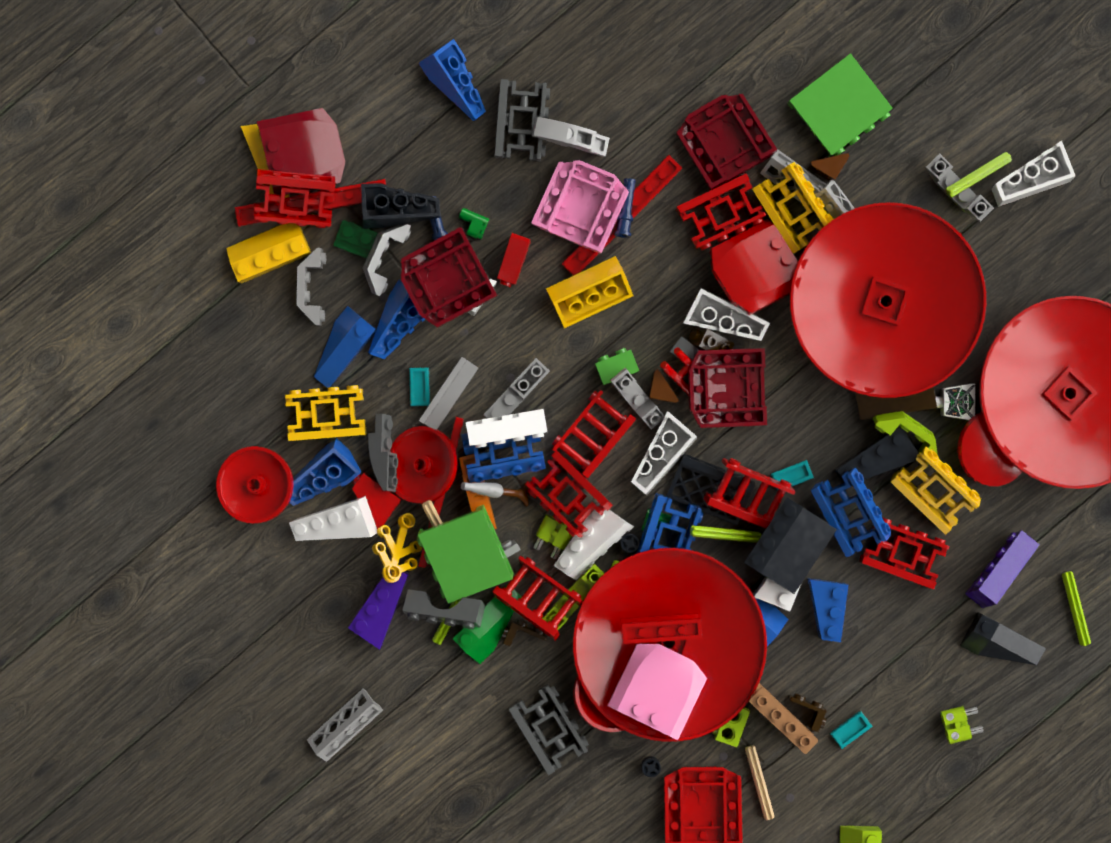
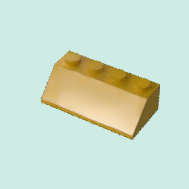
[226,223,311,283]
[546,256,633,328]

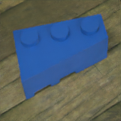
[807,578,848,642]

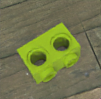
[712,707,750,747]

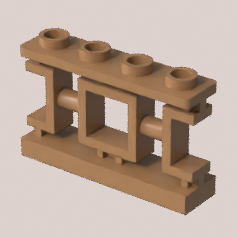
[749,683,818,754]

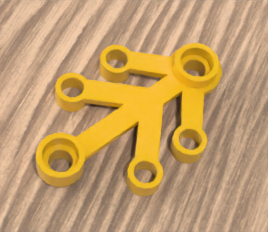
[372,513,422,583]

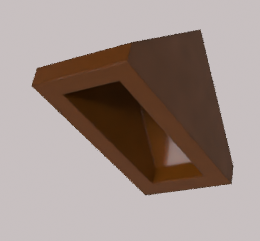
[809,153,850,181]
[649,369,679,403]

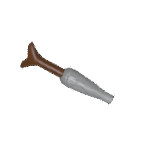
[461,482,529,507]

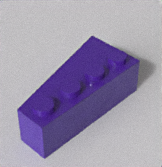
[348,571,409,650]

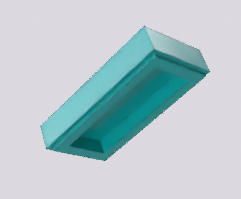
[409,368,430,406]
[771,460,814,491]
[830,710,873,749]

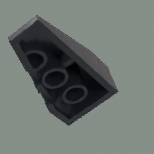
[361,183,440,229]
[960,612,1046,665]

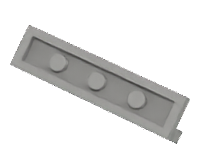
[760,150,835,212]
[815,179,855,219]
[419,357,479,429]
[307,688,383,762]

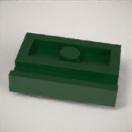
[333,220,378,259]

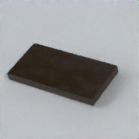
[856,387,937,420]

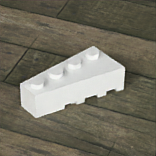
[992,141,1075,207]
[683,288,770,341]
[466,409,547,448]
[631,411,697,496]
[289,496,377,541]
[554,502,634,580]
[753,576,800,611]

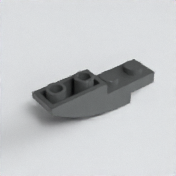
[368,414,398,492]

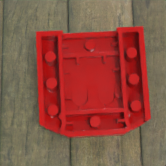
[710,219,798,315]
[664,767,743,843]

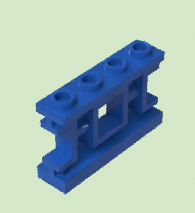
[461,433,546,483]
[811,468,891,557]
[636,493,703,554]

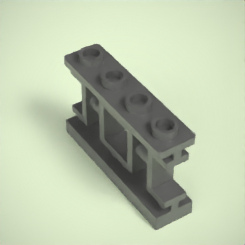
[495,79,550,162]
[509,683,589,775]

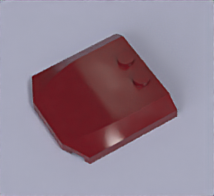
[677,94,778,190]
[256,108,345,195]
[401,227,498,328]
[688,348,767,428]

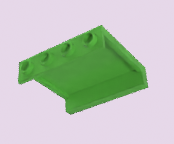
[787,53,893,157]
[417,505,514,604]

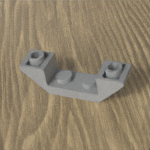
[926,153,994,222]
[363,224,411,296]
[297,248,326,326]
[610,368,665,430]

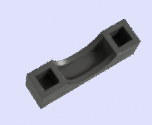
[403,589,485,629]

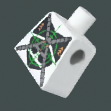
[936,384,975,420]

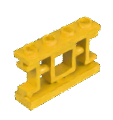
[752,162,833,254]
[285,385,367,441]
[891,447,981,535]

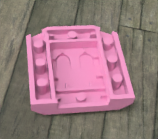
[531,160,629,253]
[607,644,707,740]

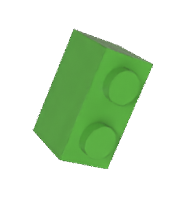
[595,348,639,385]

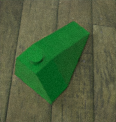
[453,583,521,664]

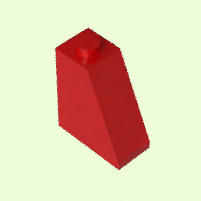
[497,233,531,288]
[352,473,402,530]

